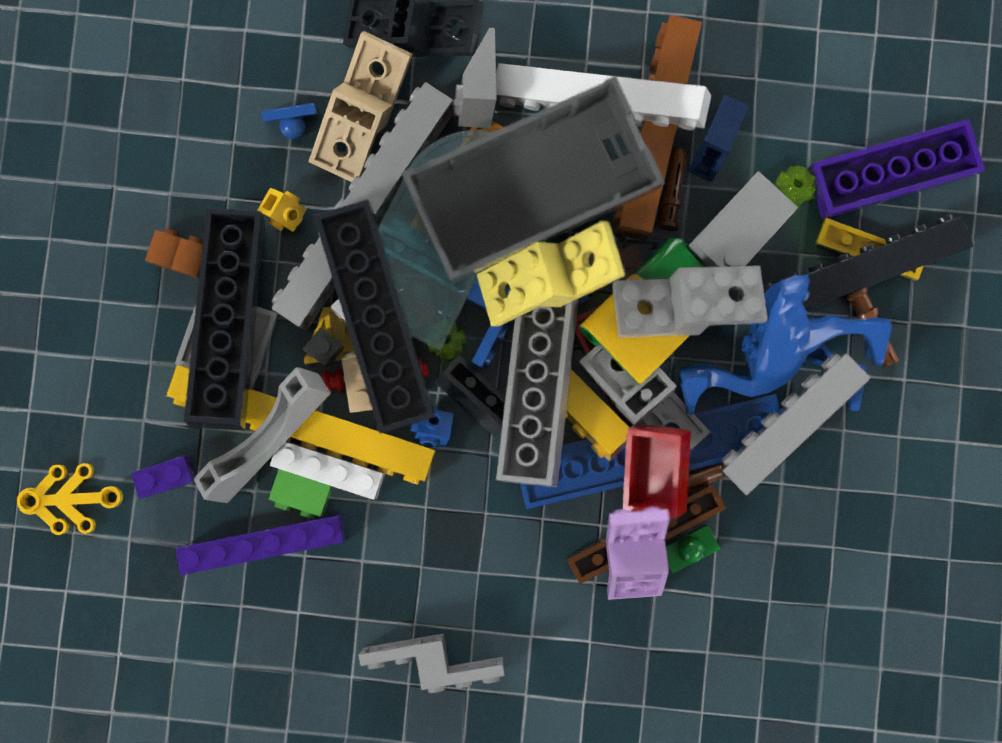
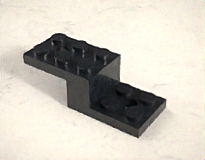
[343,0,484,57]

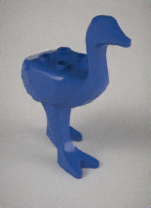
[679,275,892,415]

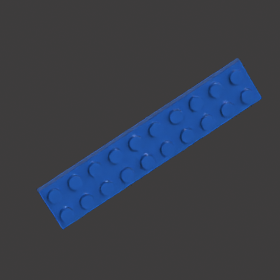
[520,394,780,509]

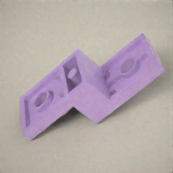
[606,507,669,600]

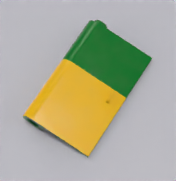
[579,237,703,386]

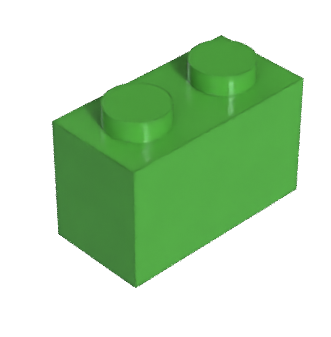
[268,469,333,520]

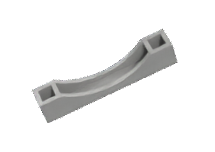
[194,367,331,503]

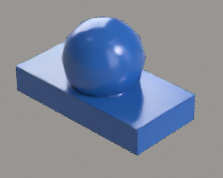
[261,103,318,139]

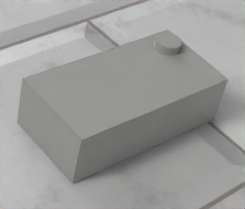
[687,171,798,267]

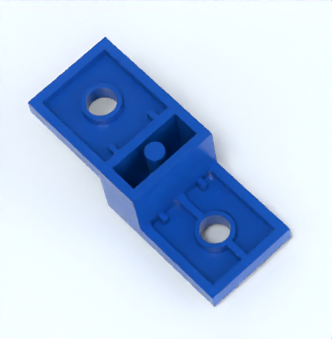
[467,268,510,370]

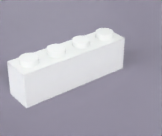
[270,441,385,500]

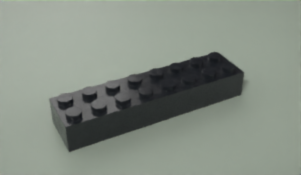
[313,199,436,433]
[184,208,265,431]

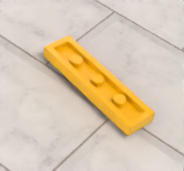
[815,218,923,281]

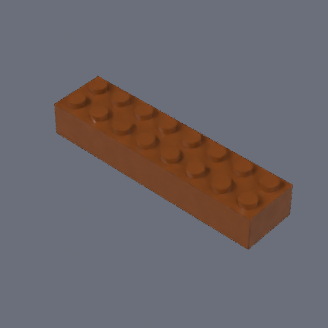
[612,14,702,241]

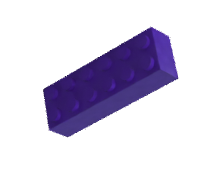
[807,119,985,220]

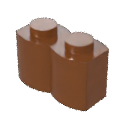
[145,228,203,279]

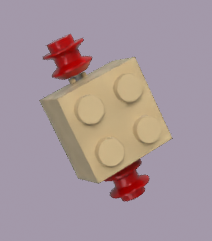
[320,351,429,413]

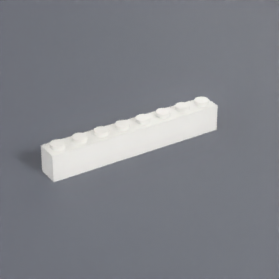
[496,63,711,130]

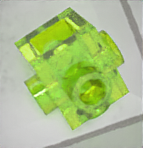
[774,166,816,207]
[426,320,466,361]

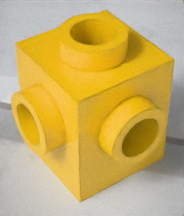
[257,188,307,232]

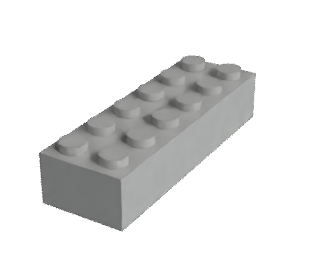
[720,353,871,495]

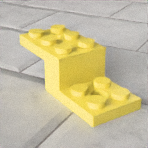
[477,221,625,326]

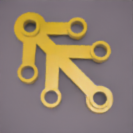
[17,463,123,535]

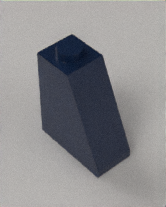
[688,95,749,182]

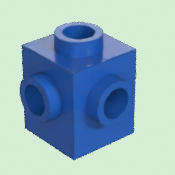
[410,407,453,448]

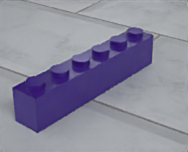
[175,514,346,576]

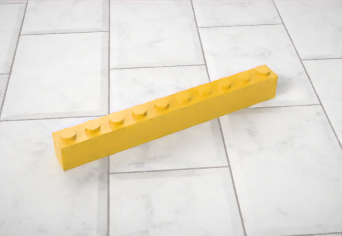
[166,365,436,485]

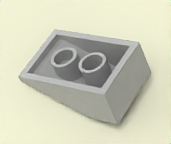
[453,28,497,128]

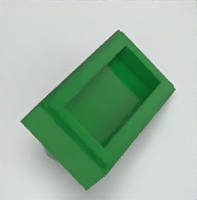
[665,525,720,574]

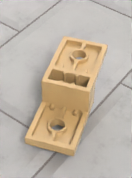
[308,31,413,182]

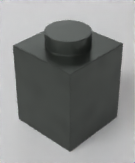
[303,328,345,368]

